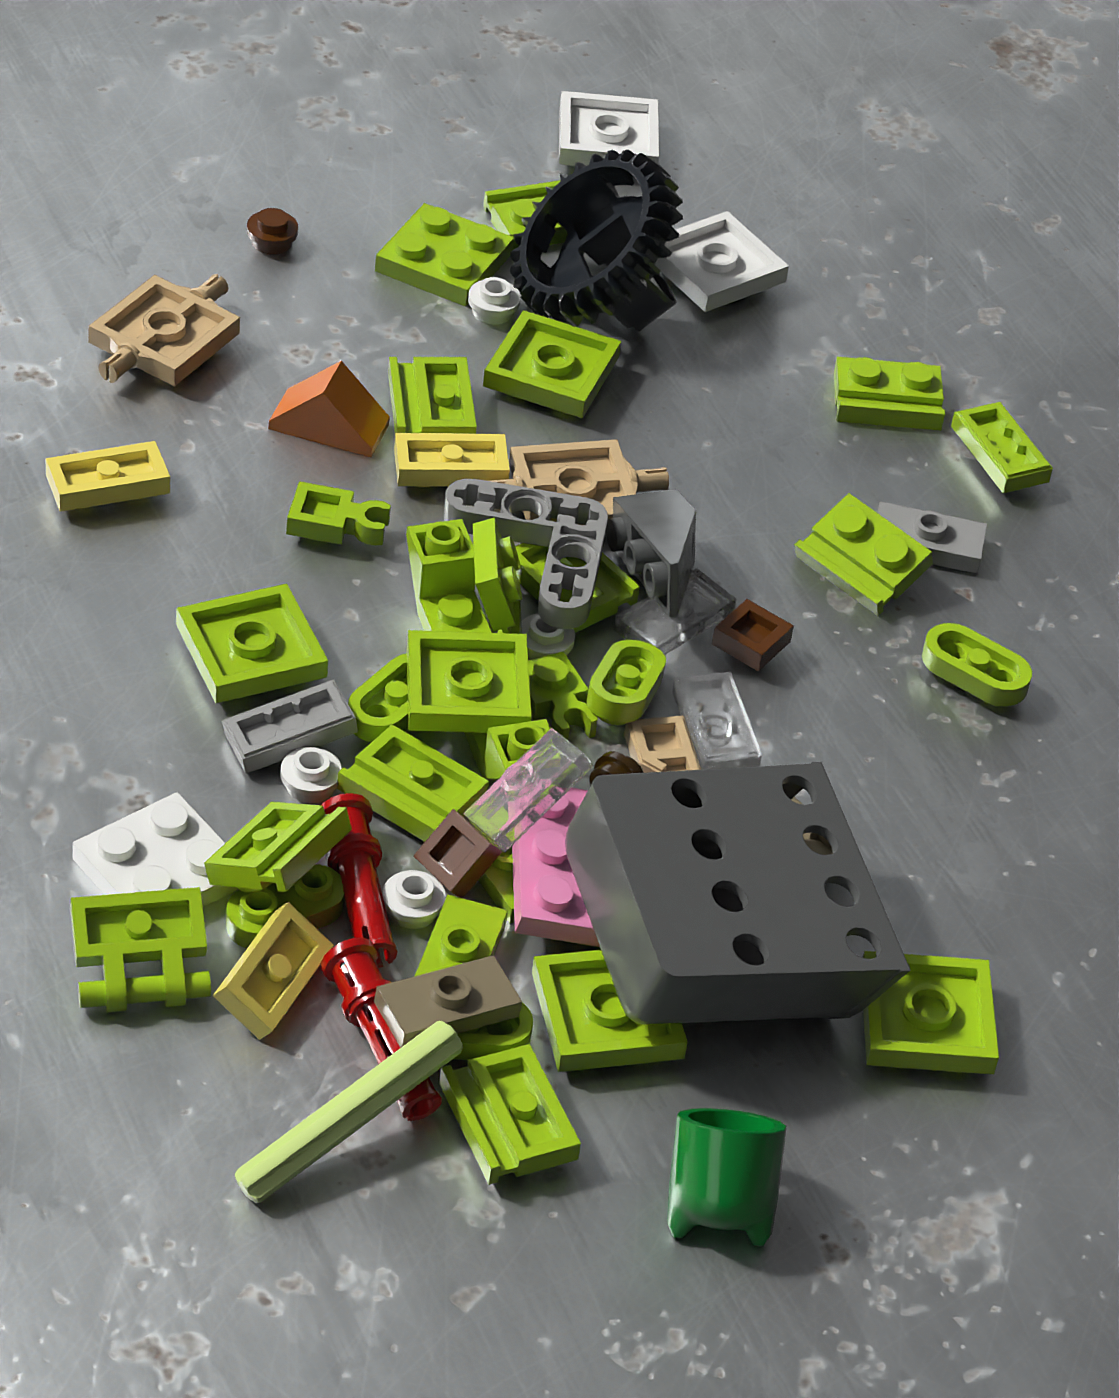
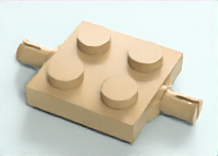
[88,274,240,387]
[490,439,669,525]

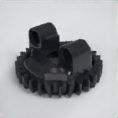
[510,149,683,332]

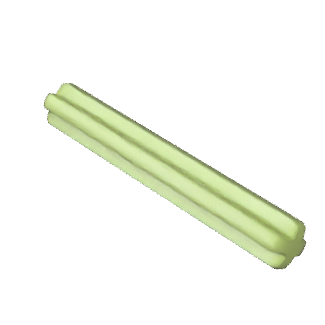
[234,1021,463,1203]

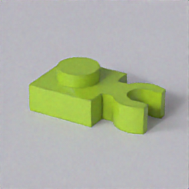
[286,481,391,546]
[528,651,598,746]

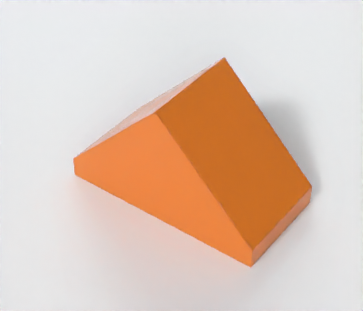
[268,361,390,458]

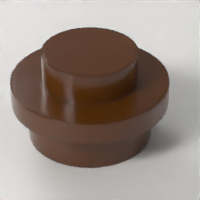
[247,208,298,255]

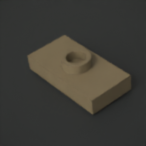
[374,955,522,1048]

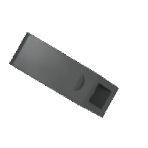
[606,489,696,617]

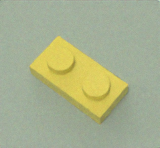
[394,433,510,487]
[46,441,170,512]
[213,902,334,1040]

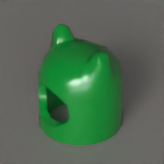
[667,1108,787,1247]

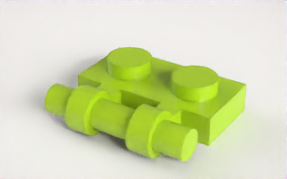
[70,887,211,1013]

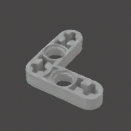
[444,479,608,629]

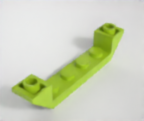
[406,519,564,779]

